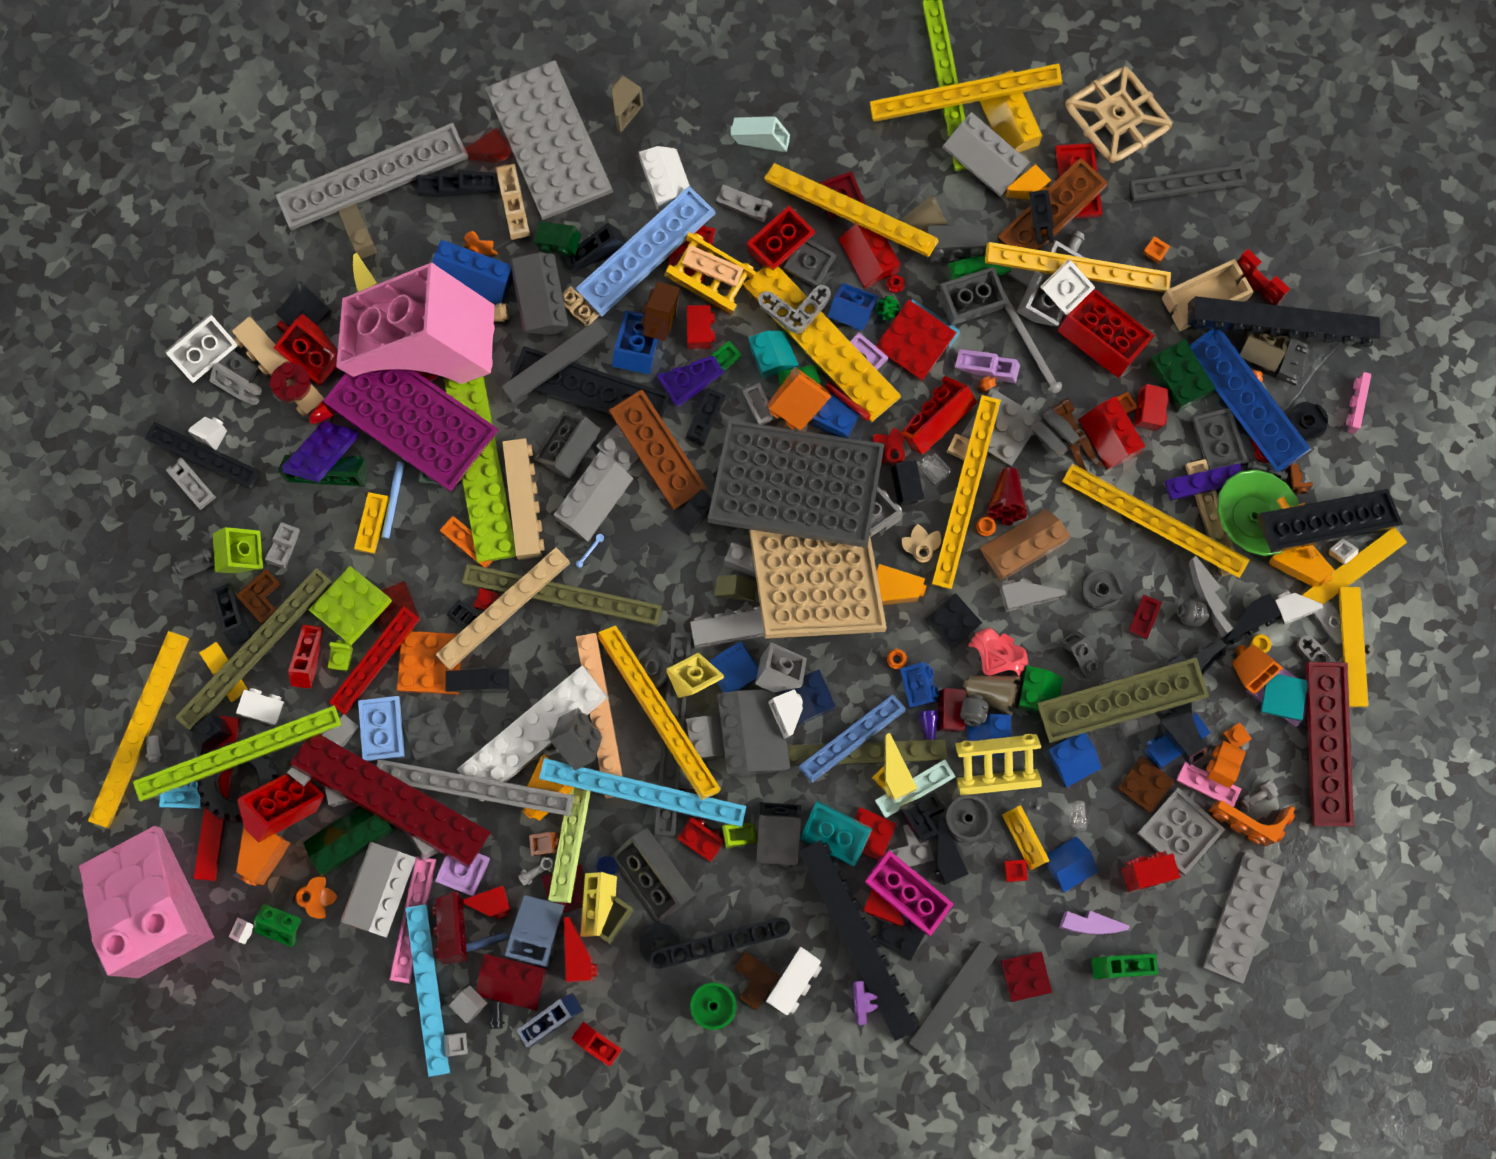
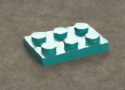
[800,801,873,866]

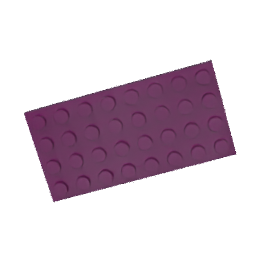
[323,369,499,492]

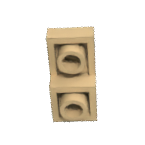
[562,286,600,327]

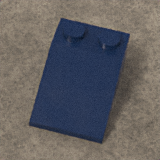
[780,670,836,727]

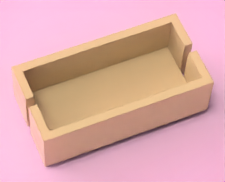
[1162,259,1253,331]

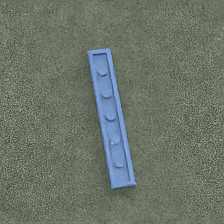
[799,694,906,783]

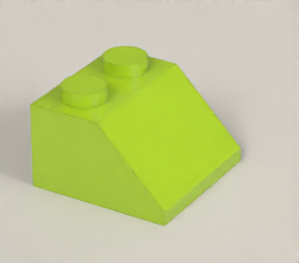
[212,527,263,573]

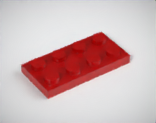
[1055,143,1102,219]

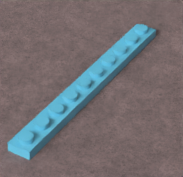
[539,758,746,827]

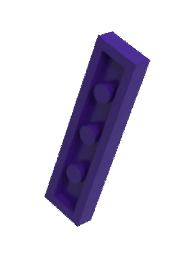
[1164,463,1242,501]

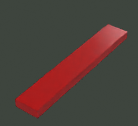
[329,606,420,715]

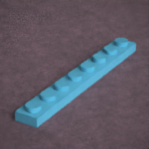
[405,905,450,1077]

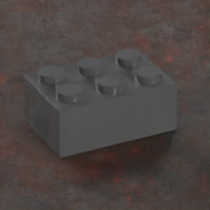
[925,224,988,264]

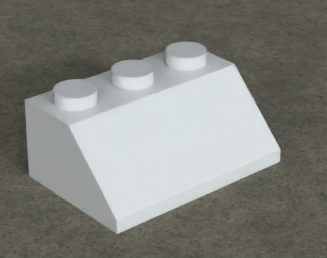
[639,146,689,212]
[165,314,238,383]
[766,947,822,1015]

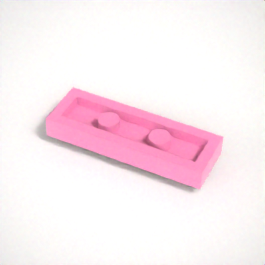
[1346,372,1371,434]
[1176,762,1241,807]

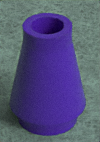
[919,710,939,740]

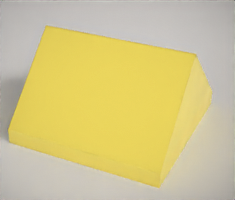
[667,653,724,698]

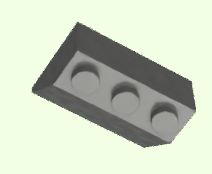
[940,267,1008,327]
[533,411,601,478]

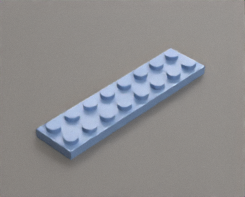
[575,186,716,316]

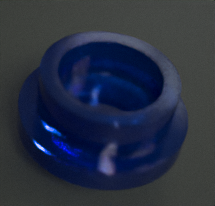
[597,856,618,875]

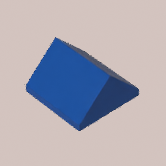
[1045,836,1099,893]

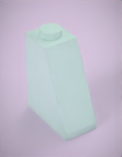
[730,117,790,152]

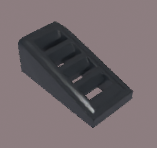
[446,600,480,629]

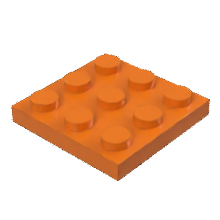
[397,631,461,695]

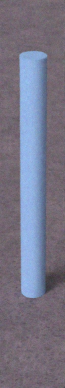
[381,461,405,539]

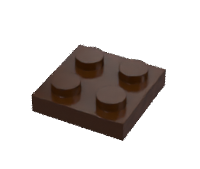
[1117,756,1175,814]

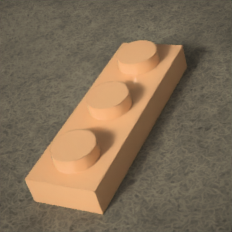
[682,245,744,288]

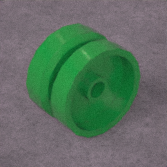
[690,983,737,1030]

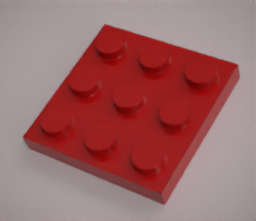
[876,300,957,381]

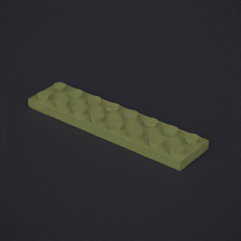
[1037,657,1209,743]

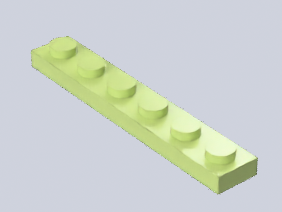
[548,788,591,903]

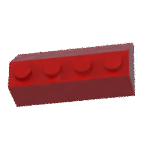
[238,774,325,843]

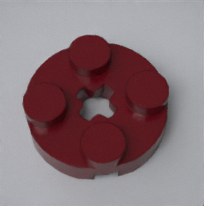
[269,362,311,402]

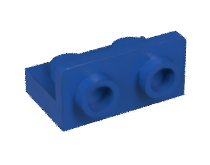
[900,662,939,708]

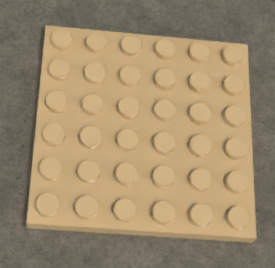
[749,530,887,639]

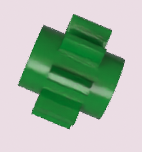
[876,295,900,321]

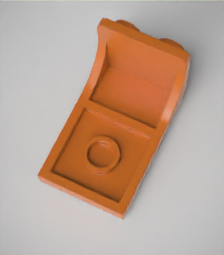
[1208,800,1295,846]

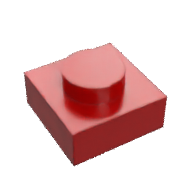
[473,588,500,611]
[1004,860,1028,883]

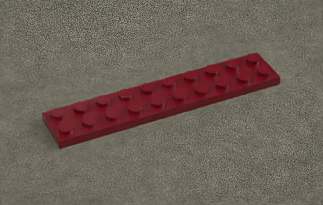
[290,734,491,868]

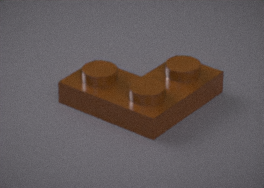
[236,569,281,625]
[734,951,780,1010]

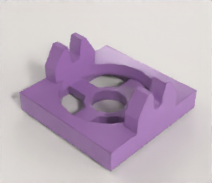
[853,981,878,1025]

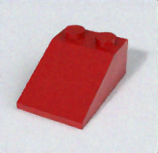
[273,313,338,386]
[564,917,598,983]

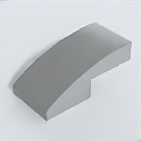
[265,523,300,569]

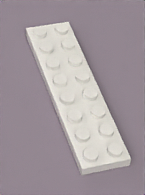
[457,666,608,801]

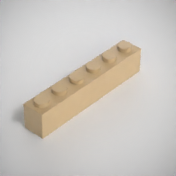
[232,316,324,419]
[502,438,545,561]

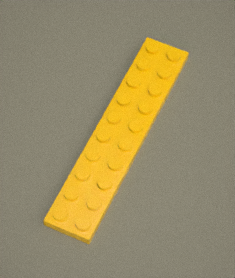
[743,266,901,423]

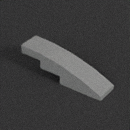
[1189,556,1233,637]
[287,715,360,787]

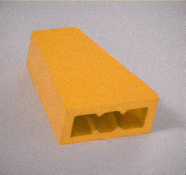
[1269,548,1335,587]
[877,564,927,605]
[522,754,574,821]

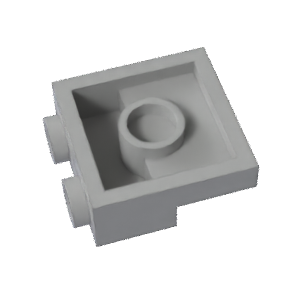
[869,486,902,537]

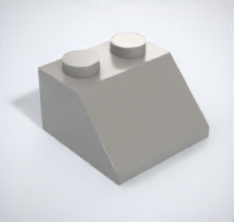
[755,642,807,692]
[686,716,725,761]

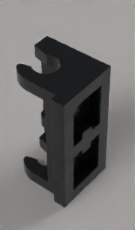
[891,461,924,506]

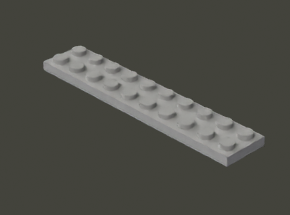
[276,123,468,230]

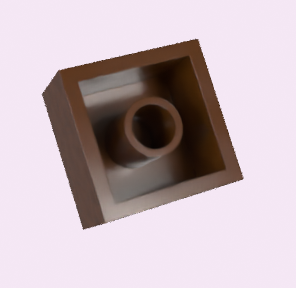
[641,282,680,341]

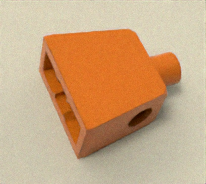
[1232,644,1283,694]

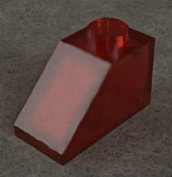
[465,127,512,163]

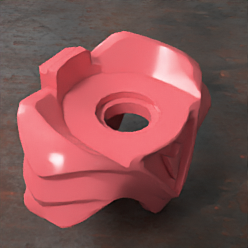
[968,628,1028,676]

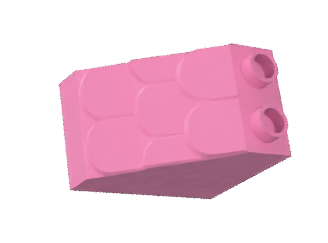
[79,826,214,978]

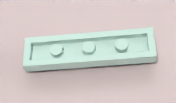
[875,760,956,818]

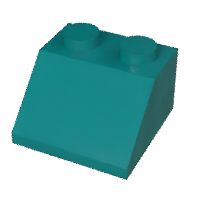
[748,331,799,380]

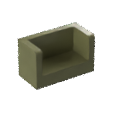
[599,897,634,945]

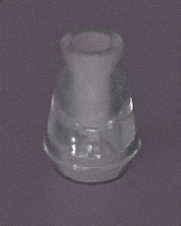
[1068,801,1089,832]

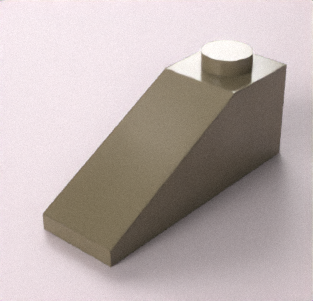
[339,204,377,259]

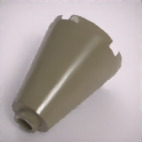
[900,195,948,233]
[963,676,1021,716]

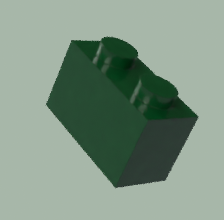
[534,221,582,256]

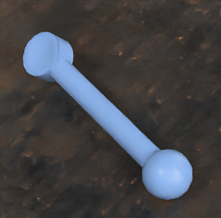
[575,534,604,568]

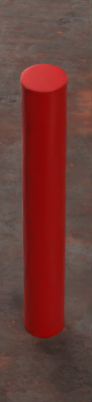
[825,382,871,421]

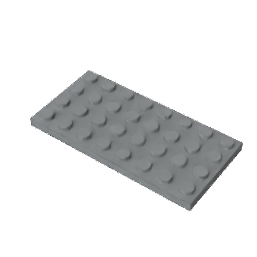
[485,60,613,220]

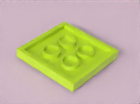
[309,566,392,646]

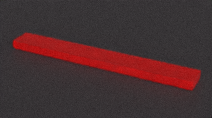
[194,716,240,881]

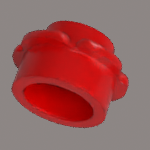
[886,274,905,293]

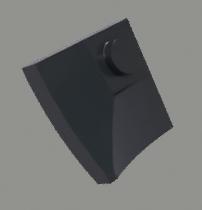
[276,281,332,326]

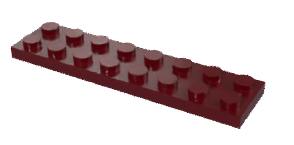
[1305,662,1354,827]

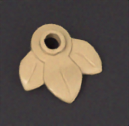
[902,524,941,563]

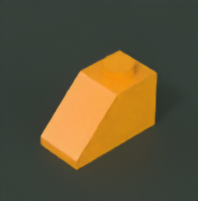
[1005,164,1051,199]

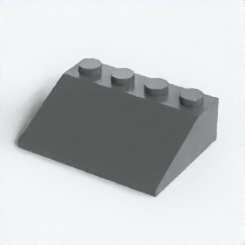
[717,690,791,778]

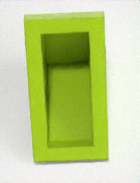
[722,823,757,849]

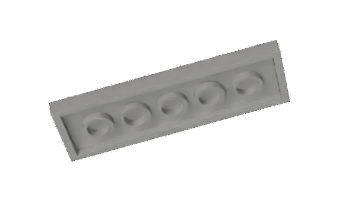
[1202,852,1285,984]

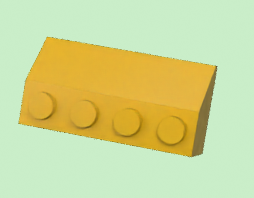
[979,70,1042,152]

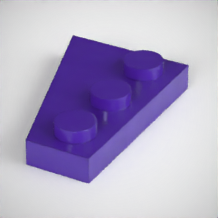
[657,355,725,407]

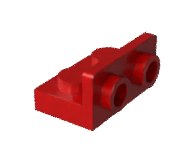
[677,817,725,862]

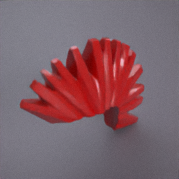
[309,402,336,424]

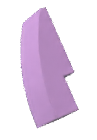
[955,349,1020,384]
[1059,911,1129,935]

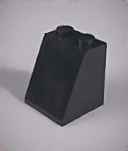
[756,802,801,867]

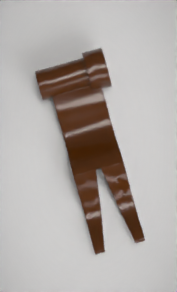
[1044,398,1102,471]

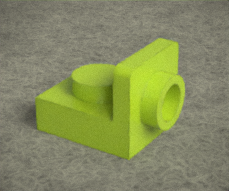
[328,640,353,672]

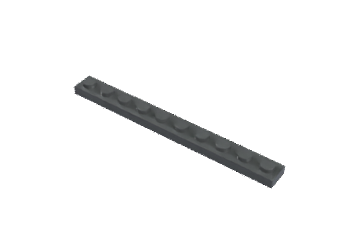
[654,633,692,837]

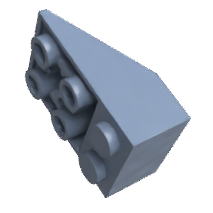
[505,895,565,967]

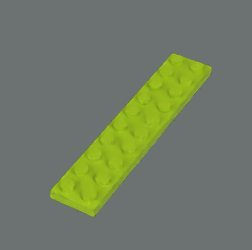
[444,376,516,564]

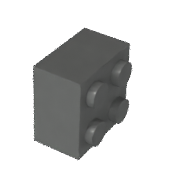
[550,708,602,771]

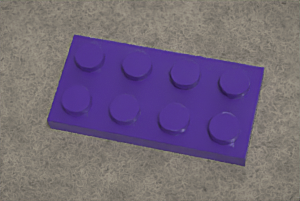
[282,421,359,483]

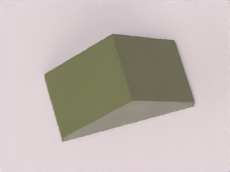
[714,574,757,601]

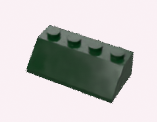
[278,452,368,487]
[303,806,395,877]

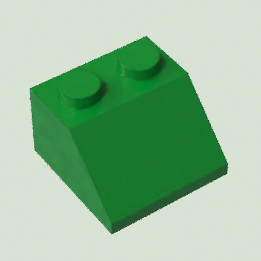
[1016,666,1064,714]

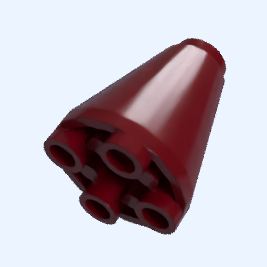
[987,467,1027,526]

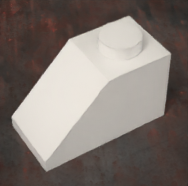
[188,417,227,450]
[1275,592,1324,625]
[768,689,803,739]

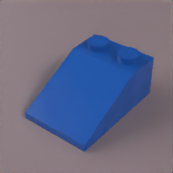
[612,310,658,375]

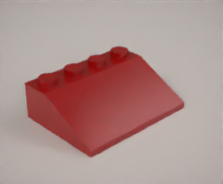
[1057,289,1155,378]

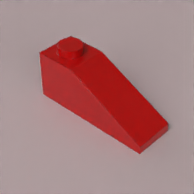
[288,625,323,688]

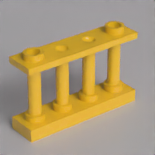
[664,232,756,315]

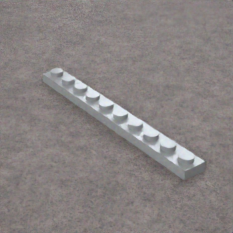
[377,759,575,816]

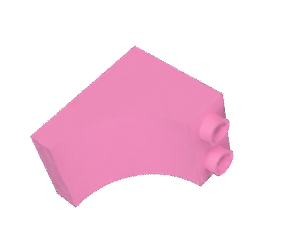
[336,263,495,384]

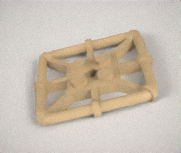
[1065,66,1172,163]

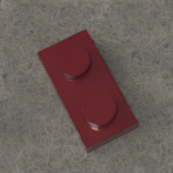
[1128,595,1162,640]

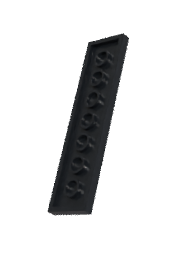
[510,346,671,420]
[1257,489,1403,553]

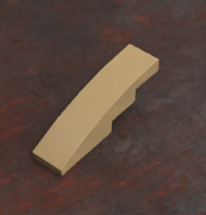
[496,164,530,240]

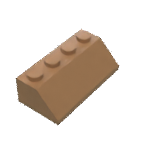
[979,509,1071,582]

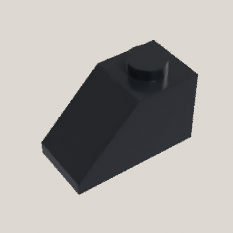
[674,489,712,536]
[190,714,232,757]

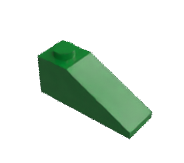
[948,256,1011,280]
[1091,954,1159,979]

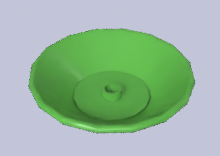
[1217,469,1299,556]

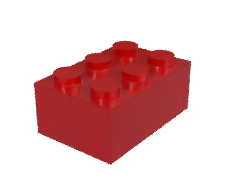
[1121,851,1180,892]

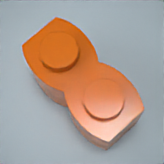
[1206,740,1246,789]

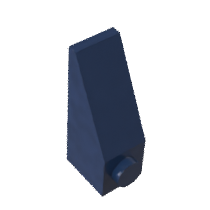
[516,993,583,1048]

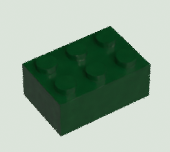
[1147,339,1216,413]

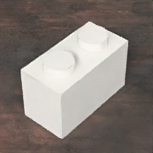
[236,688,285,727]

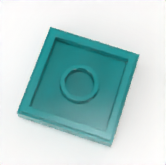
[1260,674,1307,721]

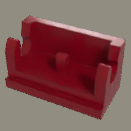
[937,688,966,732]

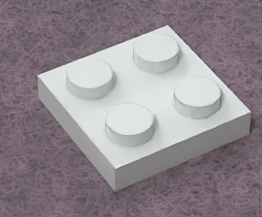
[1040,259,1095,315]

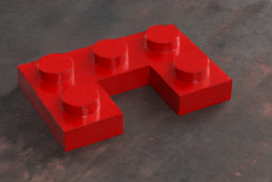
[1237,249,1290,305]

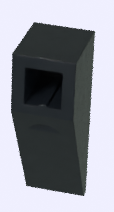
[1223,593,1282,645]

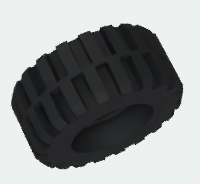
[197,742,279,823]

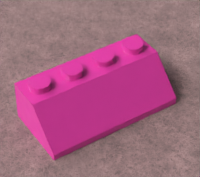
[865,850,954,937]

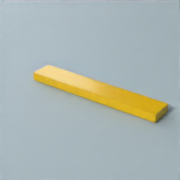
[1301,528,1407,605]
[1338,587,1369,707]

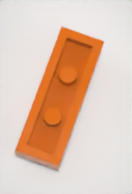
[440,516,492,568]

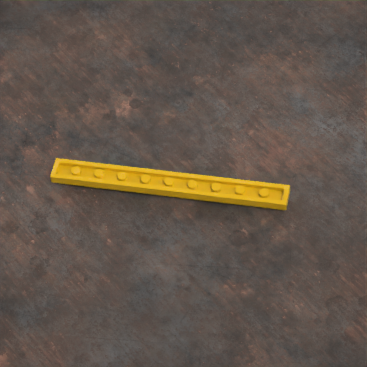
[870,64,1063,122]
[764,163,938,257]
[985,242,1171,293]
[932,395,1001,590]
[1062,463,1250,578]
[597,625,721,800]
[88,631,189,829]

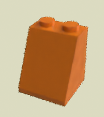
[767,367,831,431]
[236,828,291,886]

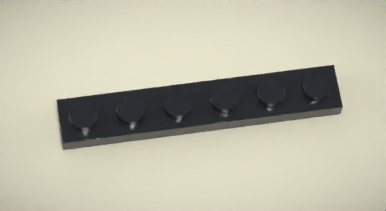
[145,422,260,489]

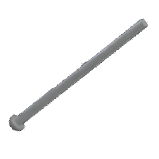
[1004,292,1062,394]

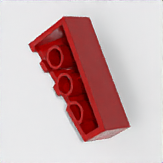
[901,376,978,455]

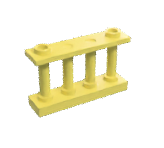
[955,734,1042,796]

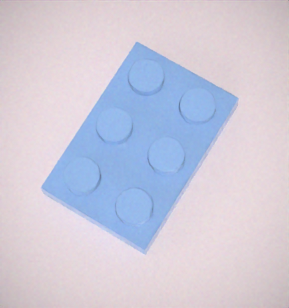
[358,696,405,761]

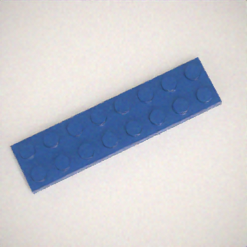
[1189,328,1311,473]

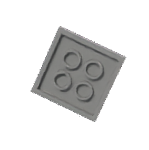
[961,388,1042,467]
[1137,788,1225,875]

